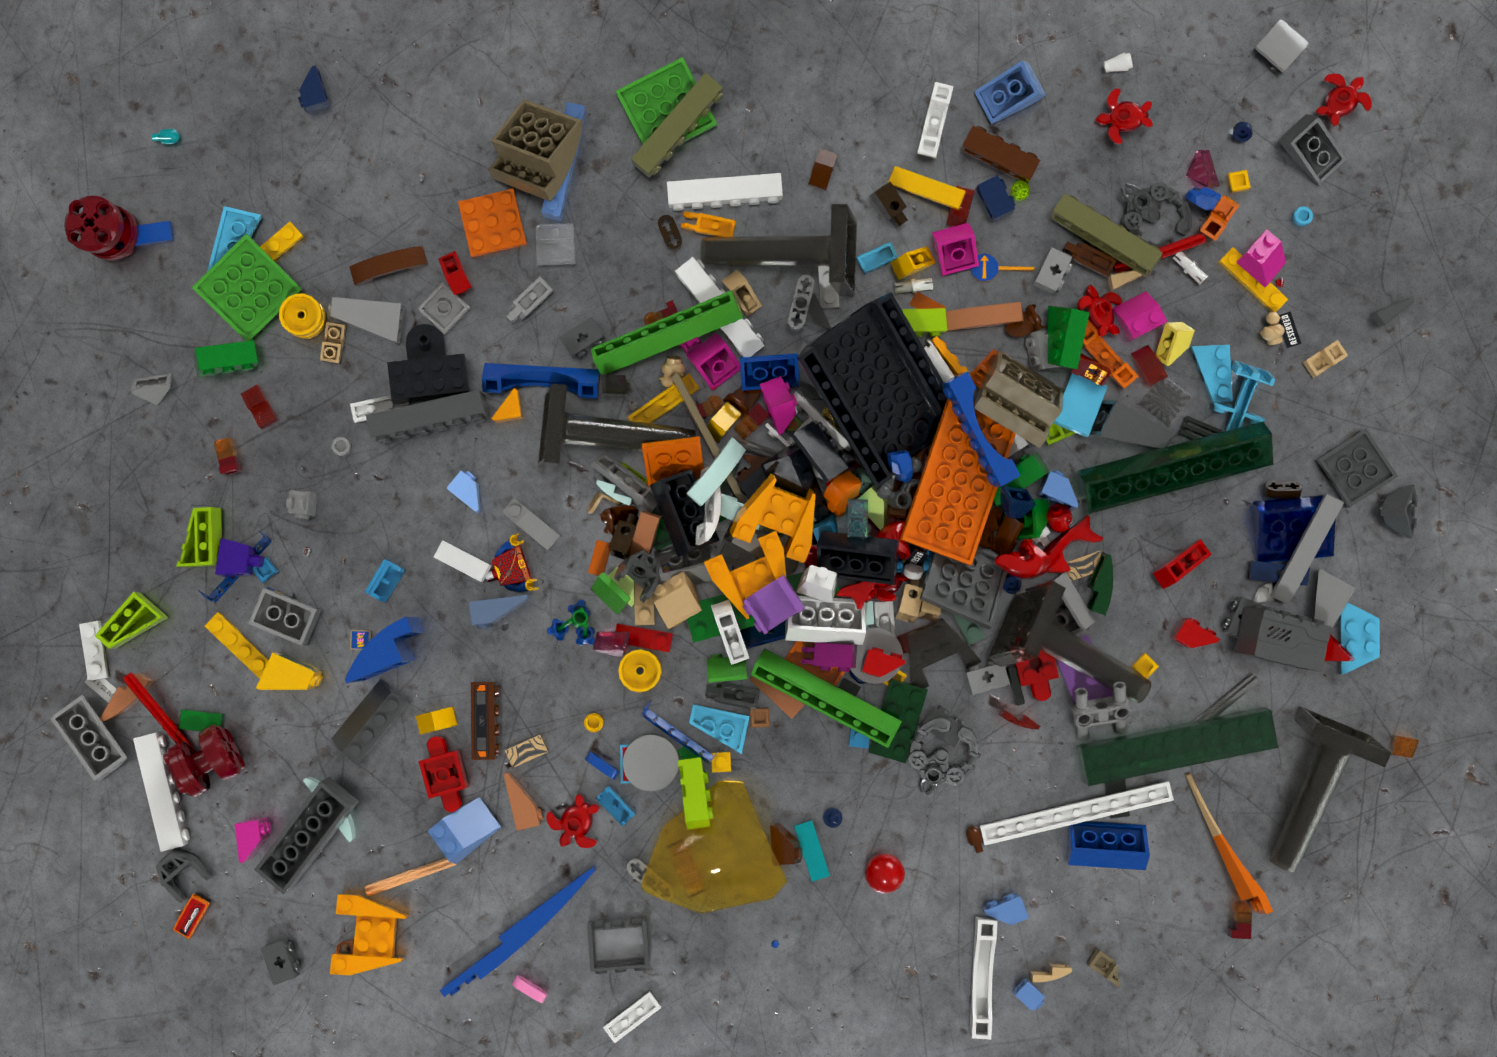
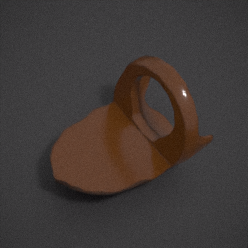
[1006,304,1047,337]
[723,386,761,418]
[600,505,639,536]

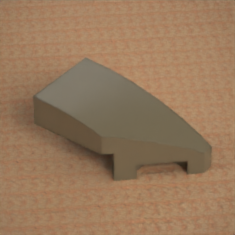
[1087,948,1121,987]

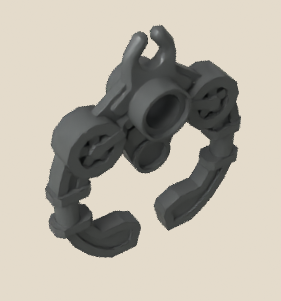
[1121,182,1192,248]
[908,716,981,795]

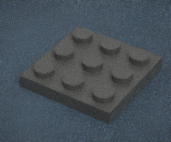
[1317,429,1398,508]

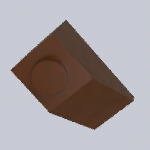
[770,824,803,865]

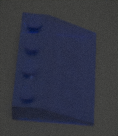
[1252,495,1336,562]

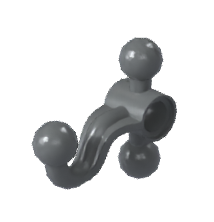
[876,457,924,512]

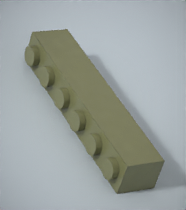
[631,72,723,178]
[1050,193,1163,278]

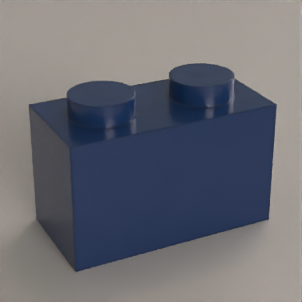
[975,175,1016,223]

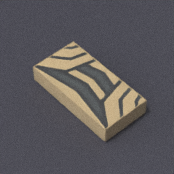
[1066,551,1101,581]
[505,734,548,768]

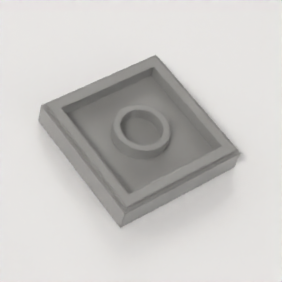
[417,282,471,336]

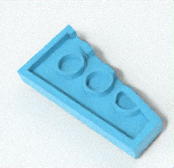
[207,206,262,272]

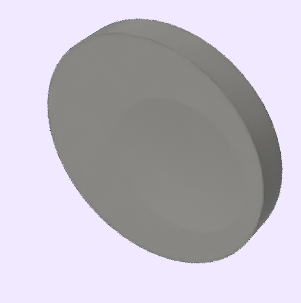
[850,628,903,684]
[623,735,679,791]

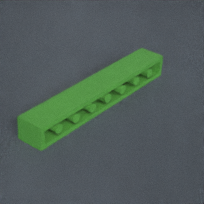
[591,290,743,376]
[750,648,902,748]

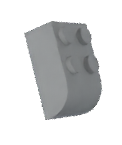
[248,588,322,646]

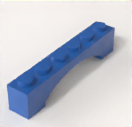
[482,363,600,399]
[942,372,1020,487]

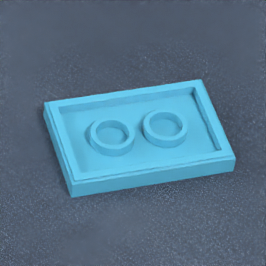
[1054,373,1108,437]

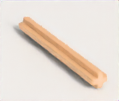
[365,858,457,896]

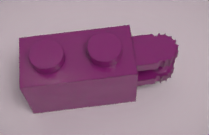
[801,642,857,672]

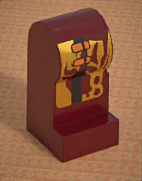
[1071,353,1111,386]

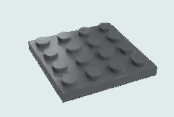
[920,546,1007,630]

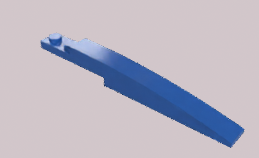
[440,865,596,997]

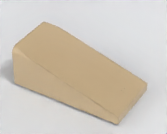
[1107,270,1143,292]

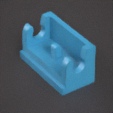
[365,559,406,603]
[595,785,636,826]

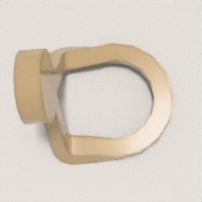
[587,492,622,514]

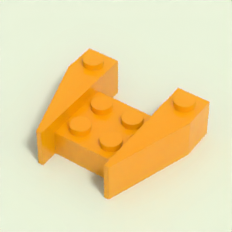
[730,474,816,563]
[704,530,786,619]
[330,894,409,975]

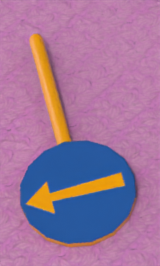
[970,254,1035,282]

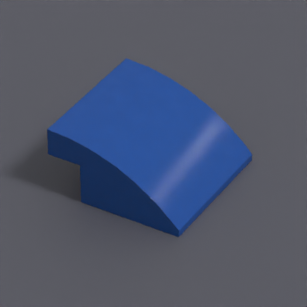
[345,617,425,684]

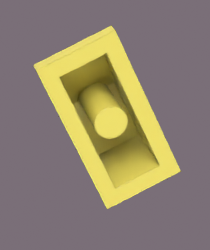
[1154,322,1195,366]

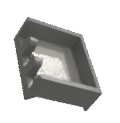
[587,916,650,974]

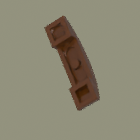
[349,246,428,285]

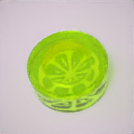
[1010,181,1030,201]

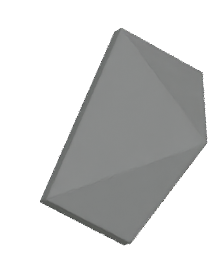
[131,373,172,406]

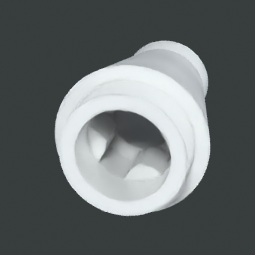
[1104,52,1133,73]

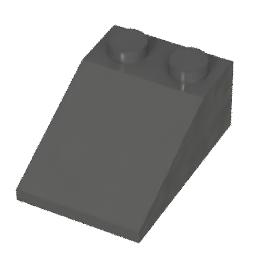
[1279,114,1347,185]

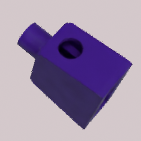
[215,538,264,577]

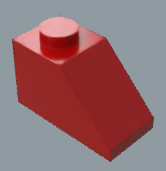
[438,251,471,295]

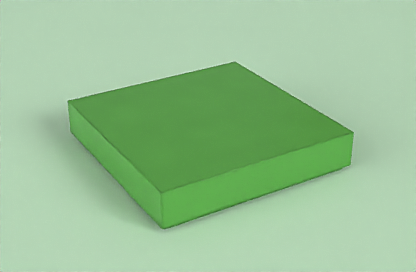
[590,572,631,615]

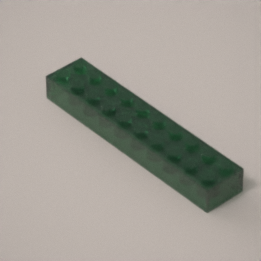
[1078,421,1274,514]
[1077,707,1279,786]

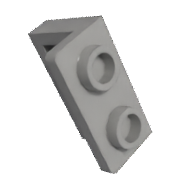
[1024,330,1060,372]

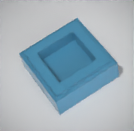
[253,557,279,584]

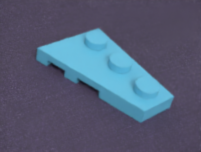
[1190,345,1233,403]
[689,704,750,754]

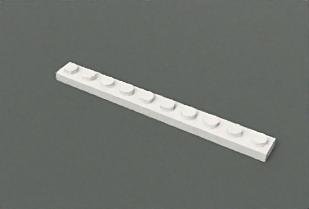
[980,781,1174,845]

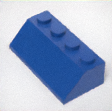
[1067,821,1150,870]

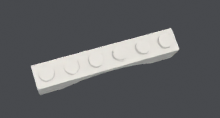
[969,916,997,1040]

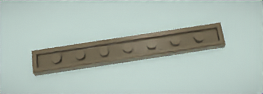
[671,373,747,504]

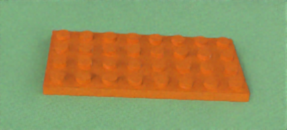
[900,399,1016,566]

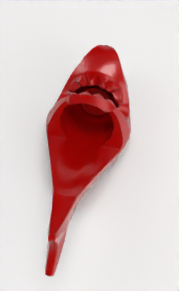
[995,515,1103,579]
[836,520,911,609]

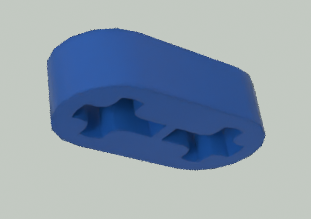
[585,751,620,780]

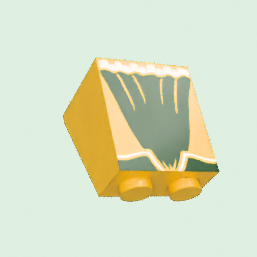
[256,652,323,690]

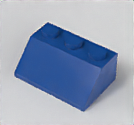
[740,353,799,391]

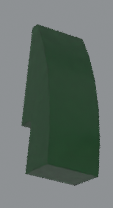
[1087,552,1113,616]

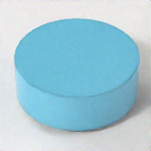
[1292,206,1313,226]

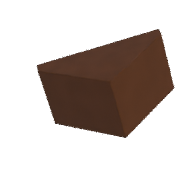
[808,148,838,190]

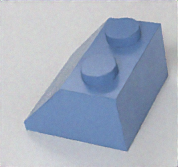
[1036,470,1079,511]

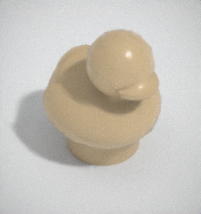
[1260,312,1285,345]
[658,356,686,387]

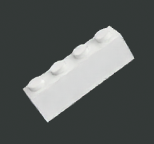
[785,596,866,645]

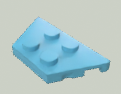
[1339,603,1380,674]

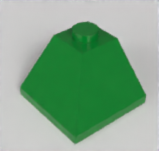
[1004,499,1049,540]

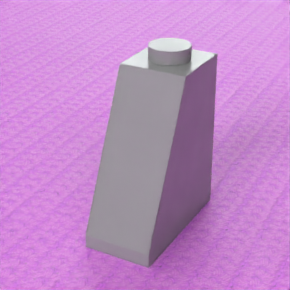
[1314,569,1356,629]

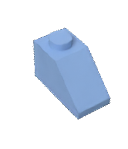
[447,471,481,513]

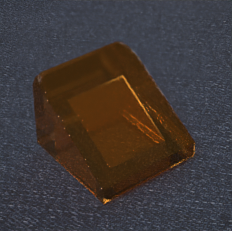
[1393,736,1419,758]

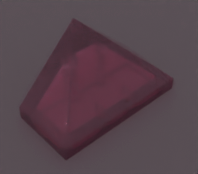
[1186,150,1220,188]
[593,632,630,657]

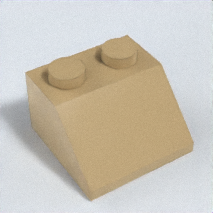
[652,571,702,629]

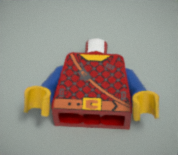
[486,533,539,593]

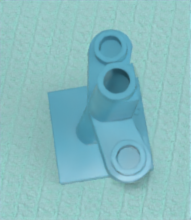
[1213,360,1275,441]

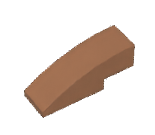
[628,510,662,558]
[100,673,154,722]
[749,676,805,719]

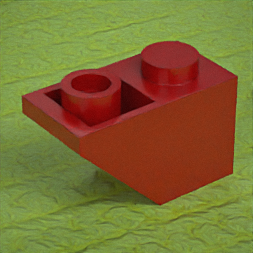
[1171,617,1220,648]
[860,647,906,678]

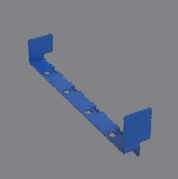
[198,530,272,602]
[642,700,718,764]

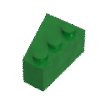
[1048,306,1089,369]
[193,340,258,377]
[994,452,1050,506]

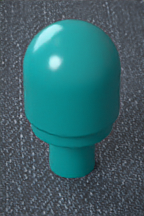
[152,129,180,144]

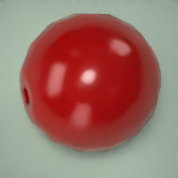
[865,853,905,894]

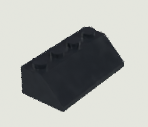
[761,446,831,525]
[650,469,720,557]
[817,531,899,585]

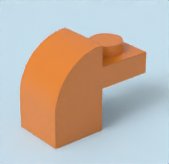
[1200,194,1240,241]
[823,471,862,518]

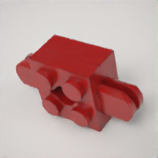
[1010,625,1059,701]
[418,736,469,812]

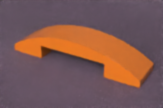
[1083,320,1139,389]

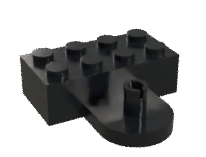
[387,324,470,404]

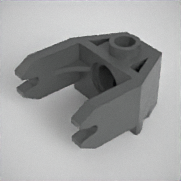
[614,550,659,603]
[156,848,212,903]

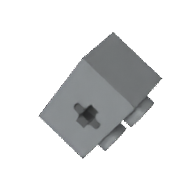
[1033,247,1073,294]
[964,659,1010,695]

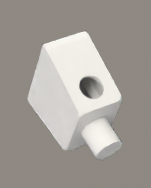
[797,565,837,603]

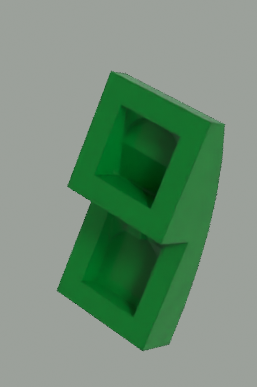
[178,709,222,732]

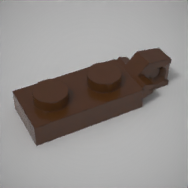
[1063,241,1117,278]

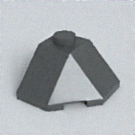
[1380,485,1418,539]

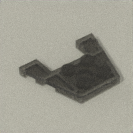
[907,618,982,688]

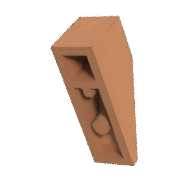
[504,772,543,831]

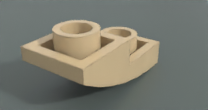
[320,321,347,363]

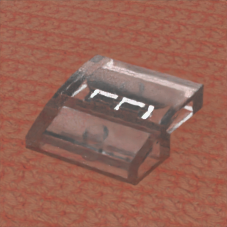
[536,223,576,266]

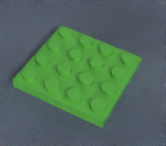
[615,57,717,146]
[192,234,303,341]

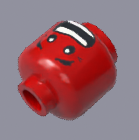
[1046,504,1074,532]

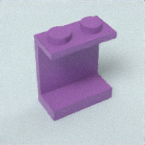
[743,574,805,634]

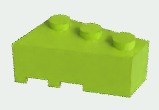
[902,308,947,338]
[176,507,222,567]
[95,592,169,649]
[678,757,713,830]

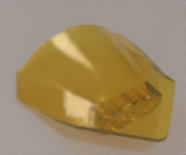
[641,781,787,913]

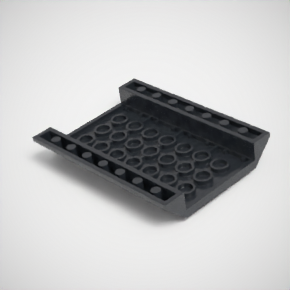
[797,293,948,488]

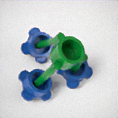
[547,600,595,645]

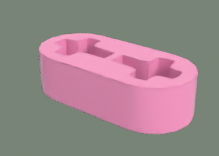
[512,975,548,1003]

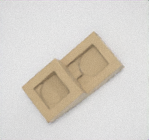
[1302,340,1348,378]
[1030,964,1072,982]

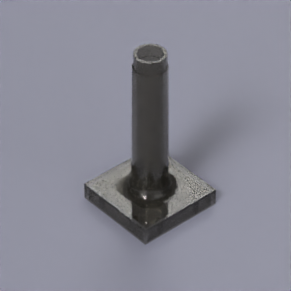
[701,204,857,296]
[538,383,696,469]
[988,581,1151,703]
[1270,706,1392,872]

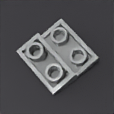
[1255,19,1309,73]

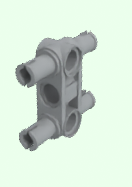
[1071,682,1132,741]

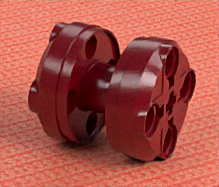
[64,196,138,261]
[163,724,245,797]

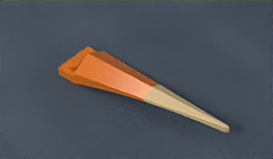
[1185,772,1273,914]

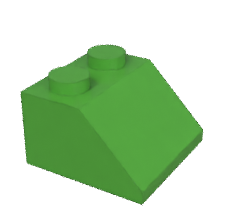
[707,654,747,683]

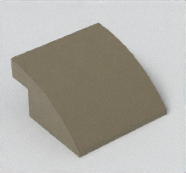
[488,99,583,202]
[974,350,1064,448]

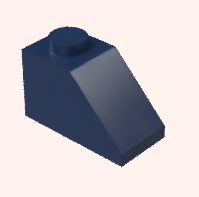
[298,65,330,113]
[1000,486,1036,519]

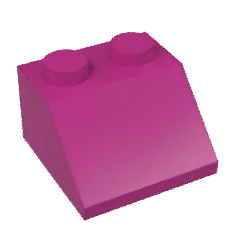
[932,223,979,276]
[1236,229,1286,287]
[1112,291,1168,342]
[686,332,740,391]
[760,376,797,435]
[235,817,272,863]

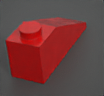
[1152,539,1212,589]
[614,624,674,652]

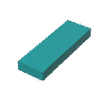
[794,820,830,882]

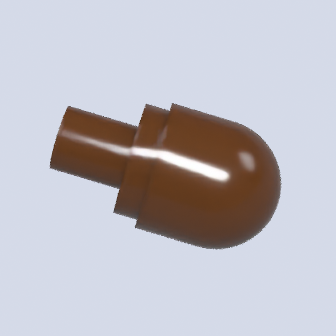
[966,826,983,853]

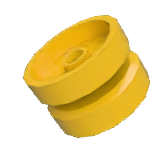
[279,294,326,339]
[618,649,662,692]

